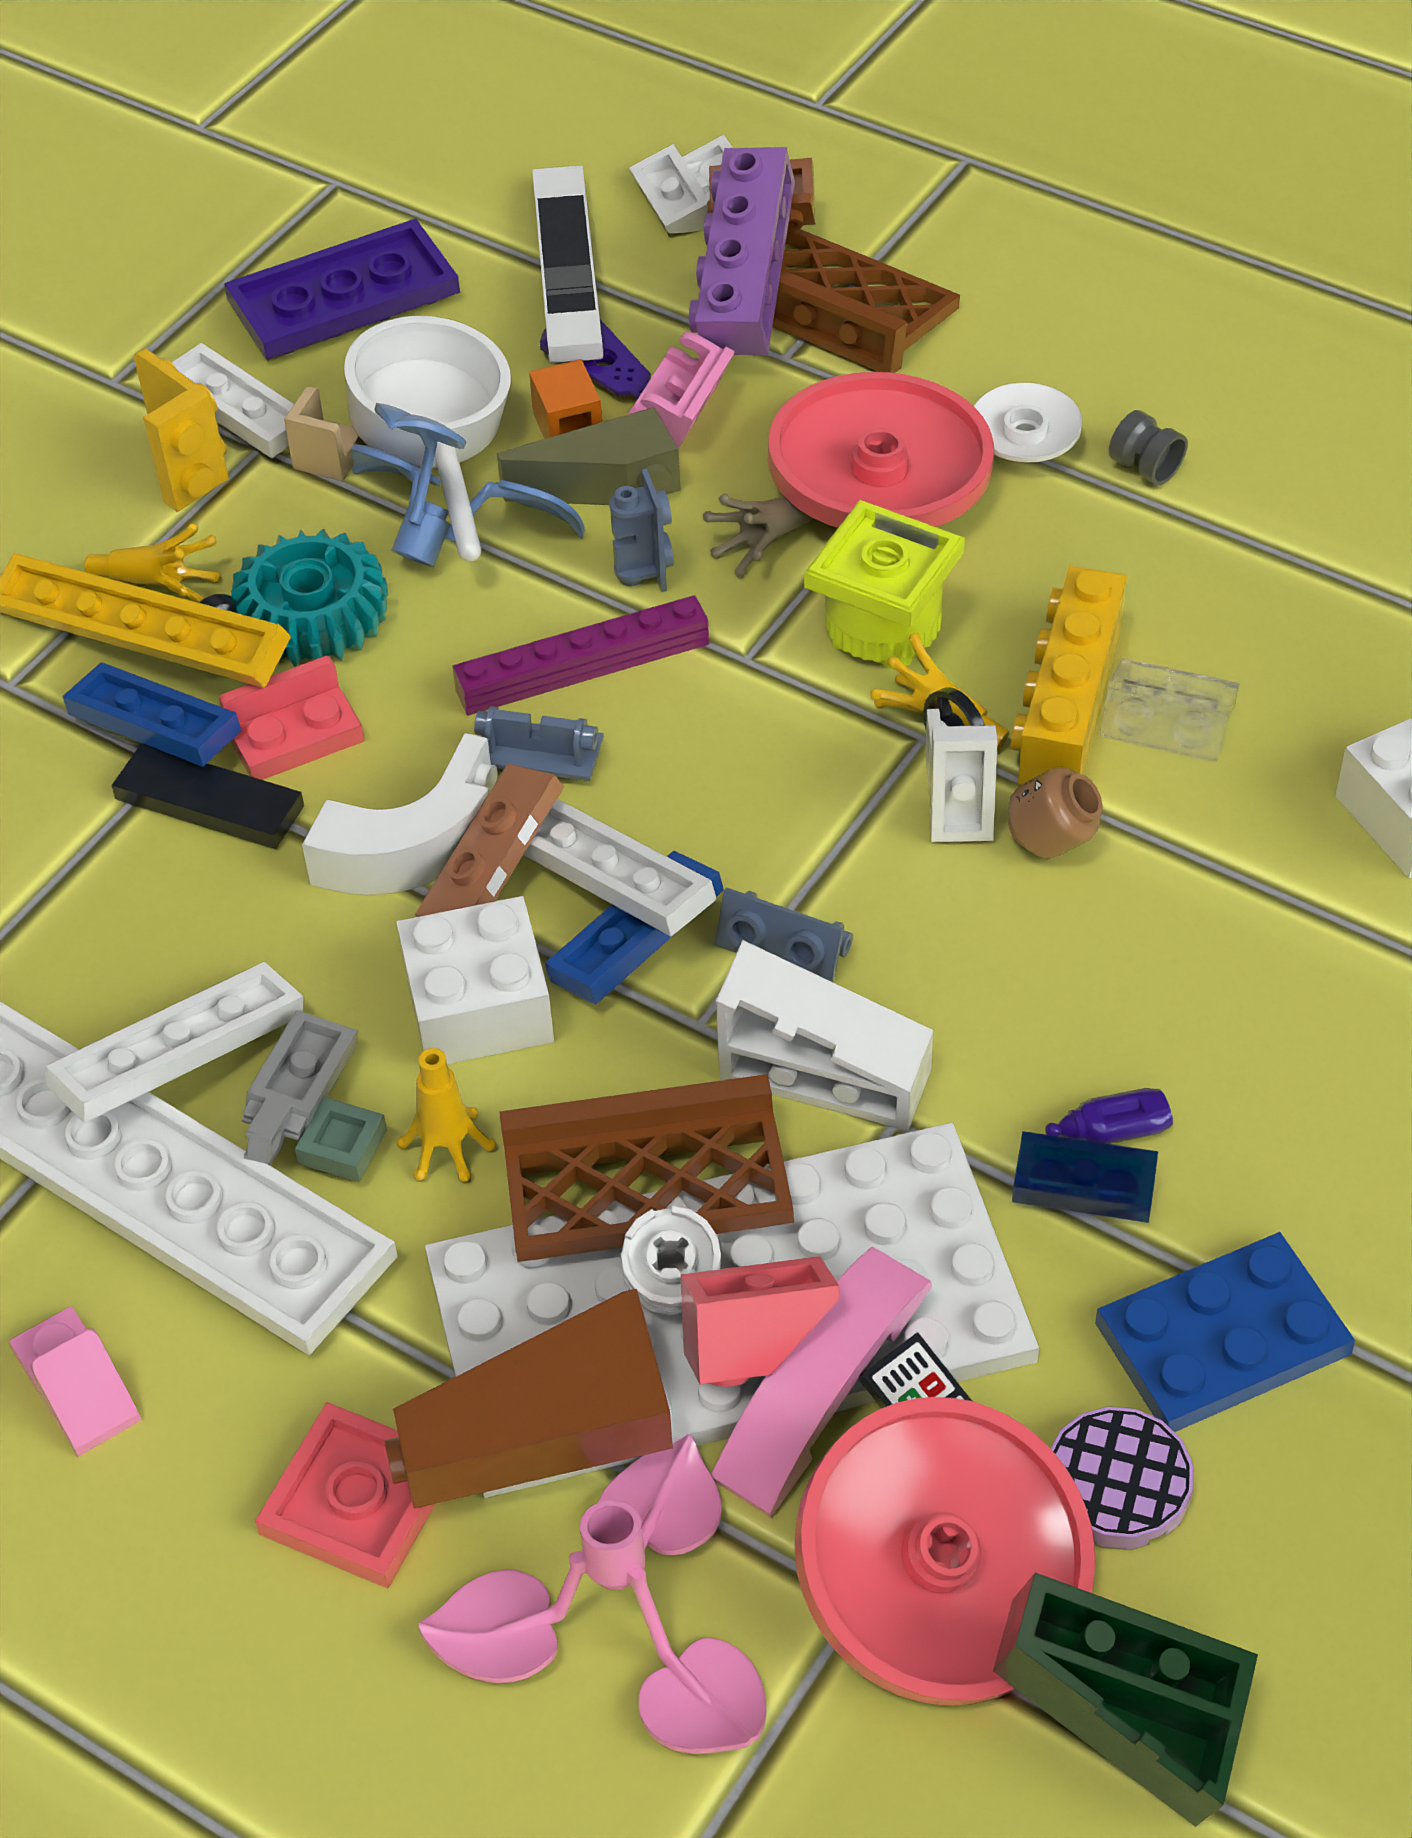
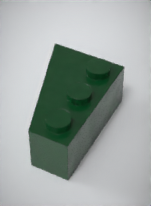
[993,1572,1258,1827]

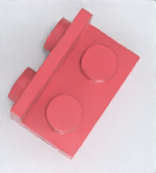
[219,656,364,780]

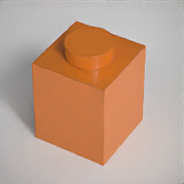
[529,359,602,439]

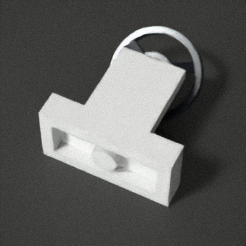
[923,687,997,842]

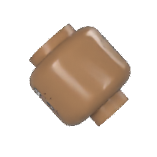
[1008,767,1103,859]

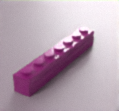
[452,595,709,716]

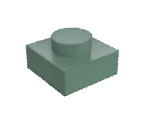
[295,1097,387,1182]

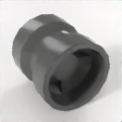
[1109,410,1188,485]

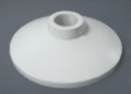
[974,383,1082,462]

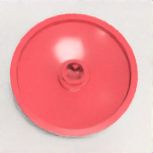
[768,372,994,528]
[795,1397,1095,1706]

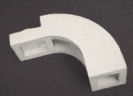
[302,733,497,895]

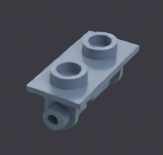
[609,469,674,592]
[474,706,604,781]
[715,888,853,982]

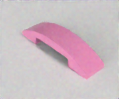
[711,1246,932,1519]

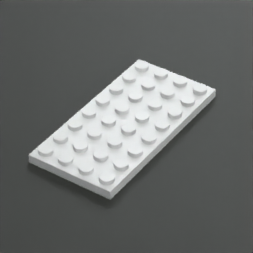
[425,1122,1039,1498]

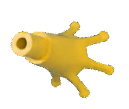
[84,523,221,603]
[870,632,1010,751]
[396,1048,496,1182]

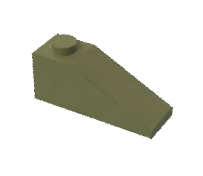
[497,407,680,505]

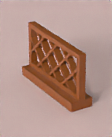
[772,229,960,373]
[499,1074,794,1262]

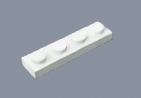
[523,799,717,936]
[45,962,304,1123]

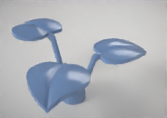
[350,403,585,567]

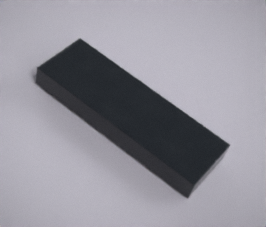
[111,743,304,849]

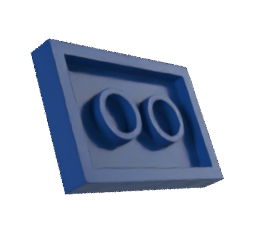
[1095,1232,1355,1432]

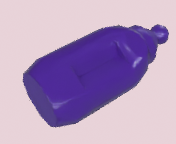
[1045,1088,1173,1145]

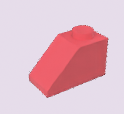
[680,1256,840,1387]

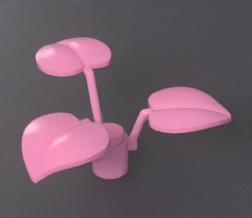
[419,1434,766,1754]

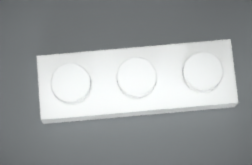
[171,343,294,458]

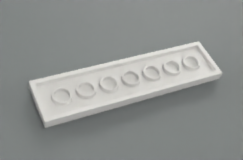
[0,1002,398,1356]

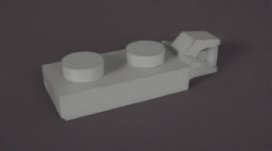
[242,1010,358,1166]

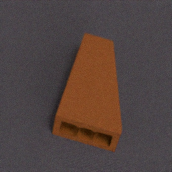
[384,1288,673,1509]

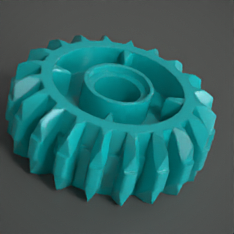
[231,529,388,667]

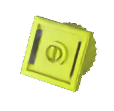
[804,500,965,669]

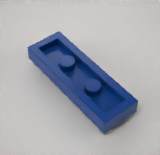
[62,662,241,767]
[545,851,724,1005]

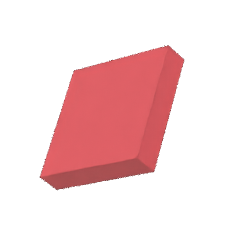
[255,1402,435,1589]

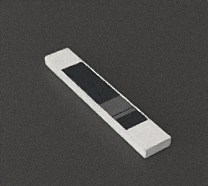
[532,165,603,363]

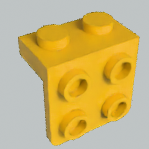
[134,348,229,512]

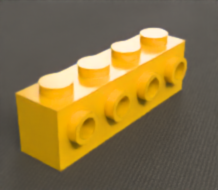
[1010,565,1128,785]

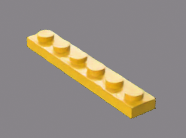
[0,553,291,688]

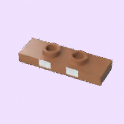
[415,763,564,917]

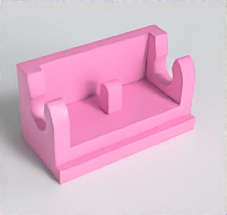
[627,332,735,449]

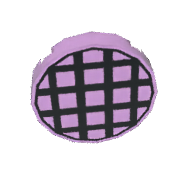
[1051,1407,1193,1550]

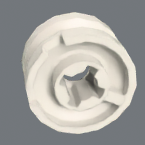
[621,1206,721,1315]

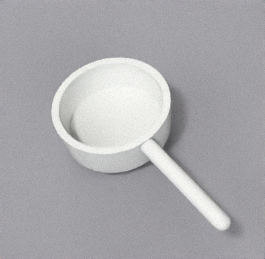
[344,316,511,562]

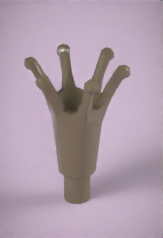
[702,493,812,577]

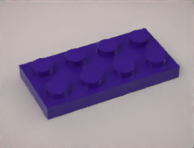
[224,218,460,360]

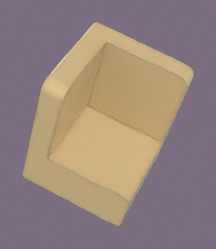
[284,386,366,481]

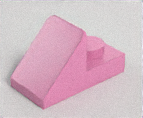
[9,1306,141,1457]

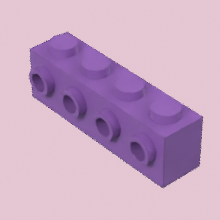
[689,147,795,355]

